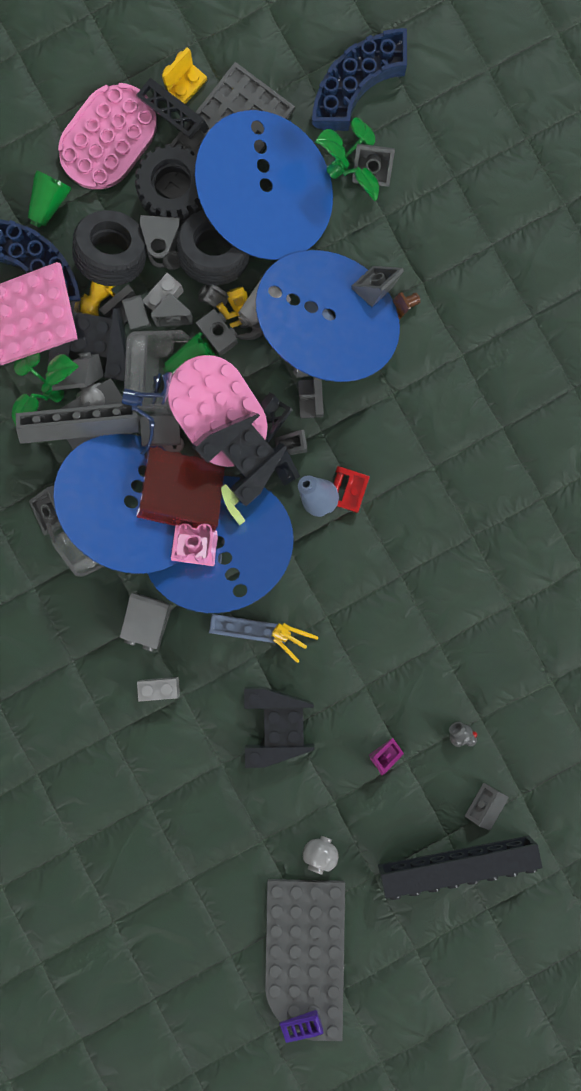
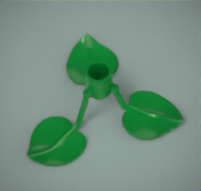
[315,117,379,202]
[12,353,79,425]

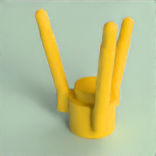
[271,623,318,663]

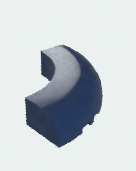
[312,28,407,131]
[0,219,81,305]

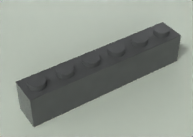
[16,403,139,444]

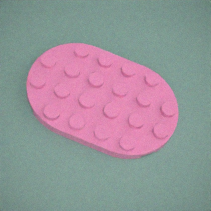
[58,83,157,190]
[167,355,267,467]

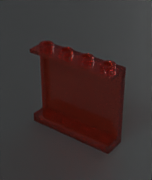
[136,447,225,530]

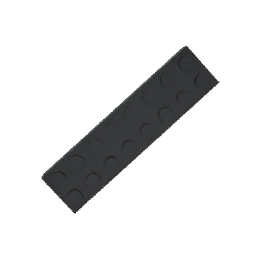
[378,835,543,900]

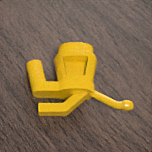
[216,286,248,328]

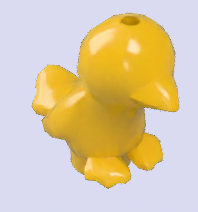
[79,281,116,315]

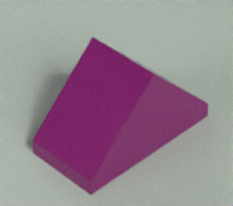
[369,738,404,775]

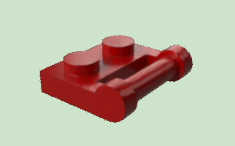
[333,466,370,513]

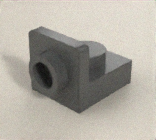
[198,285,228,312]

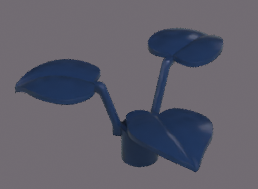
[122,372,172,455]

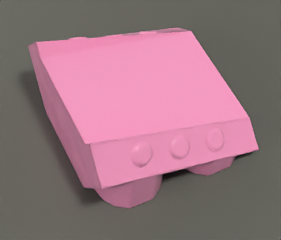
[171,524,218,566]

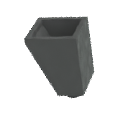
[120,593,173,651]

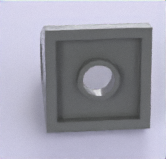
[140,215,180,268]

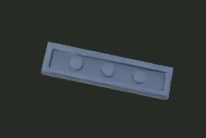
[209,614,285,645]

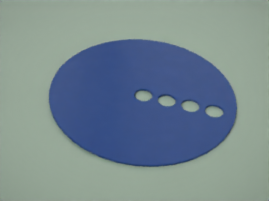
[195,110,333,260]
[256,250,400,382]
[53,434,204,574]
[147,476,294,613]

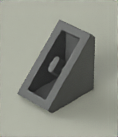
[122,295,151,331]
[275,430,307,455]

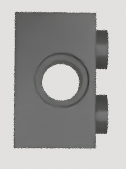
[196,309,238,357]

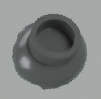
[449,722,477,747]

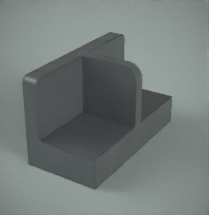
[298,377,324,419]

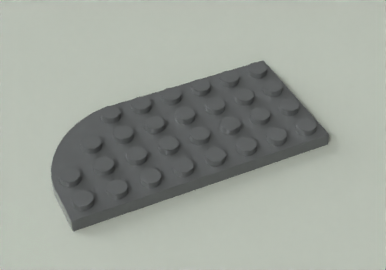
[155,62,295,199]
[265,879,345,1041]

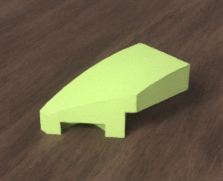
[221,484,245,526]

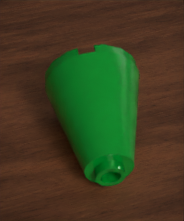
[27,171,71,228]
[163,332,216,375]

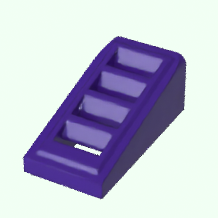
[280,1010,324,1043]

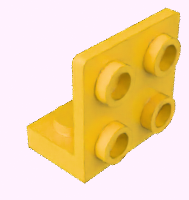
[162,47,208,105]

